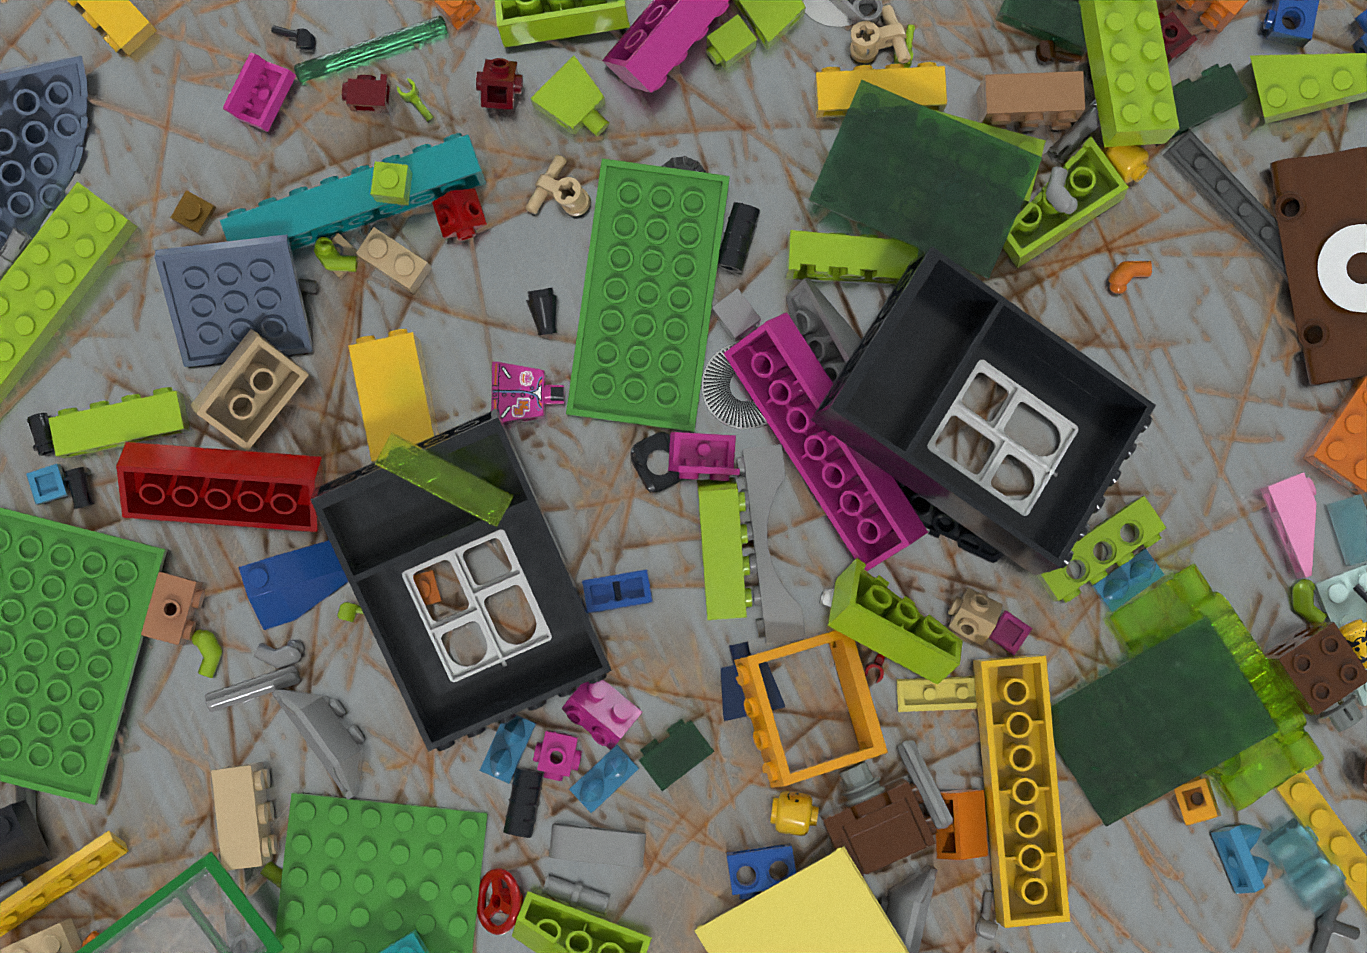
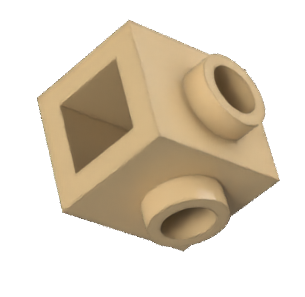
[948,587,1003,646]

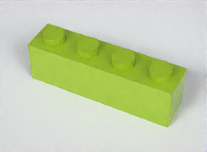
[48,387,191,459]

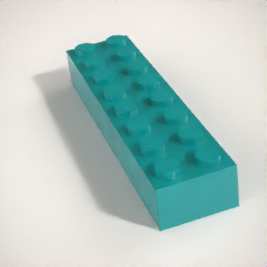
[220,133,487,251]

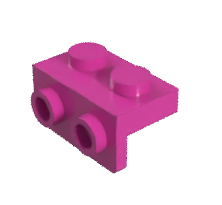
[223,52,296,132]
[668,432,740,481]
[562,679,642,750]

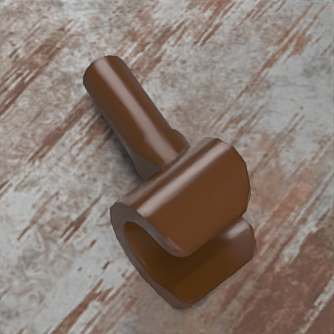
[1036,40,1082,63]

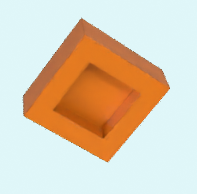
[413,570,443,606]

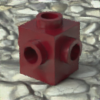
[476,58,523,110]

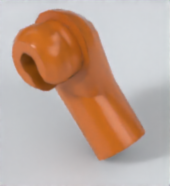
[1108,261,1152,294]

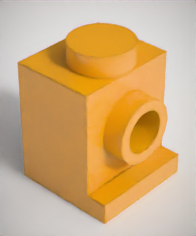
[1173,774,1222,826]

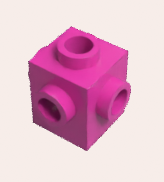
[533,730,582,781]

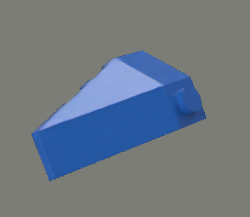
[239,540,349,630]

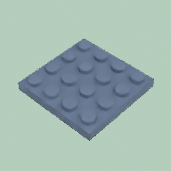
[154,234,313,367]

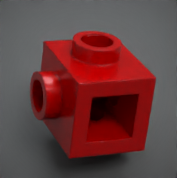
[432,188,487,241]

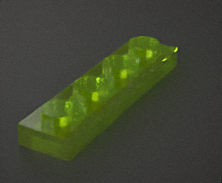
[375,432,513,527]

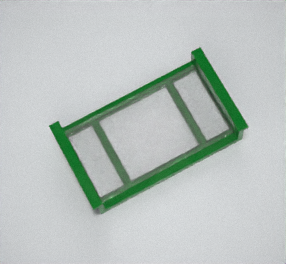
[75,851,285,953]

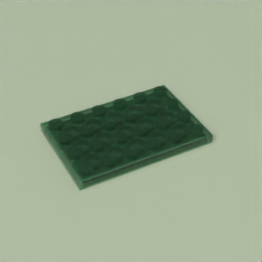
[809,80,1042,279]
[1051,615,1279,827]

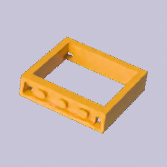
[734,630,888,788]

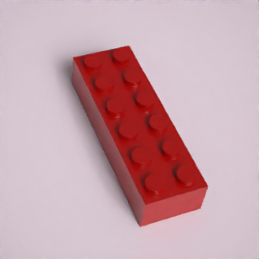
[116,442,323,532]

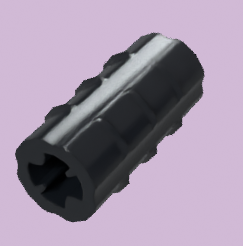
[717,202,761,273]
[503,767,544,838]

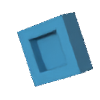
[26,464,70,505]

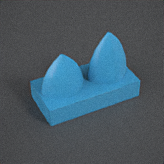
[1091,549,1165,612]
[479,714,537,784]
[569,744,639,813]
[1211,825,1270,894]

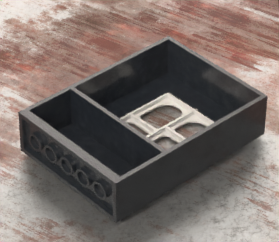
[811,246,1156,576]
[310,408,612,752]

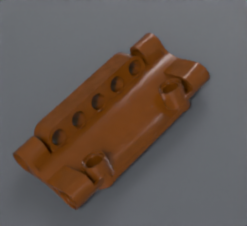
[1270,147,1367,385]

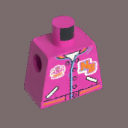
[491,362,565,425]

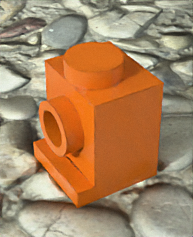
[433,0,481,31]

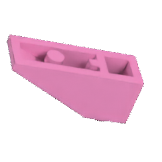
[1260,472,1317,579]

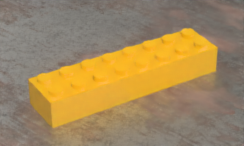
[973,654,1070,928]

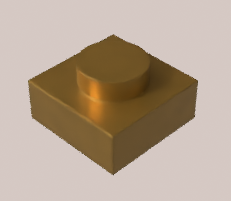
[170,190,216,235]

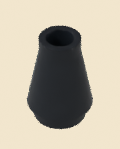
[526,287,557,336]

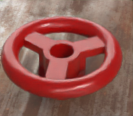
[477,868,523,935]

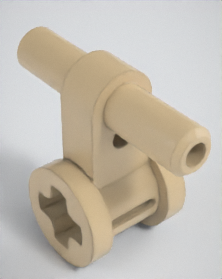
[850,5,911,63]
[525,155,591,216]

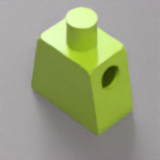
[733,0,806,50]
[530,55,610,137]

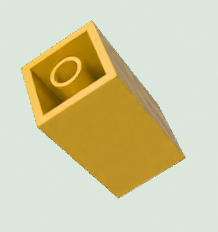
[348,329,439,462]

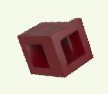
[1159,11,1198,65]
[342,74,391,113]

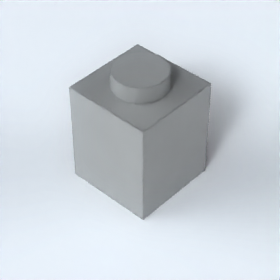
[711,288,761,342]

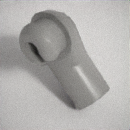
[1046,167,1078,214]
[254,640,304,669]

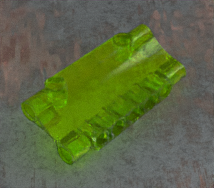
[1108,563,1325,811]

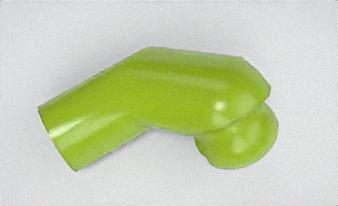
[1292,579,1327,623]

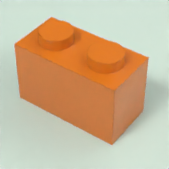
[935,789,988,860]

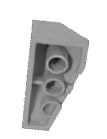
[786,278,861,383]

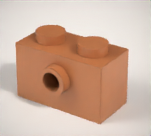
[141,572,205,645]

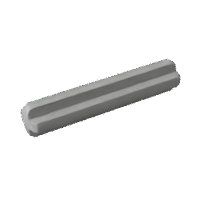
[205,665,300,712]
[897,740,953,829]

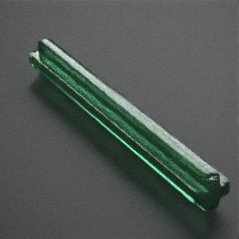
[294,15,448,82]

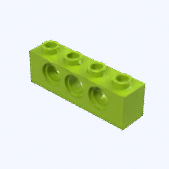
[1036,496,1166,603]

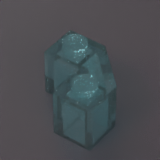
[1262,818,1348,918]

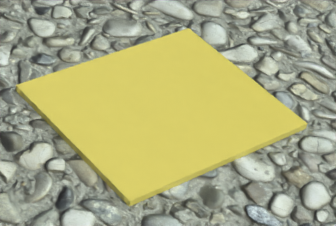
[694,846,909,953]

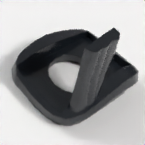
[630,432,684,494]

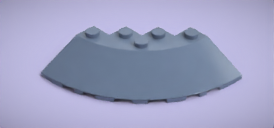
[0,55,88,250]

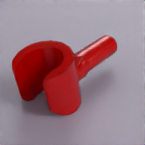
[864,653,885,683]

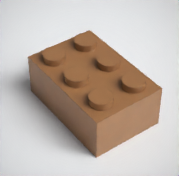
[977,71,1085,131]

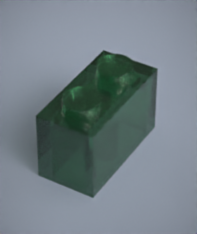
[638,718,715,791]

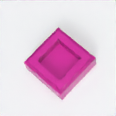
[988,610,1033,655]

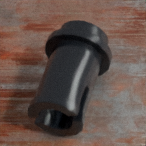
[26,413,55,456]
[63,467,95,509]

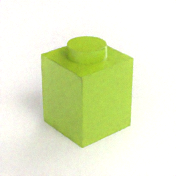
[705,14,757,70]
[370,161,413,205]

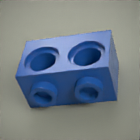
[1263,0,1319,48]
[582,569,653,613]
[726,843,796,899]

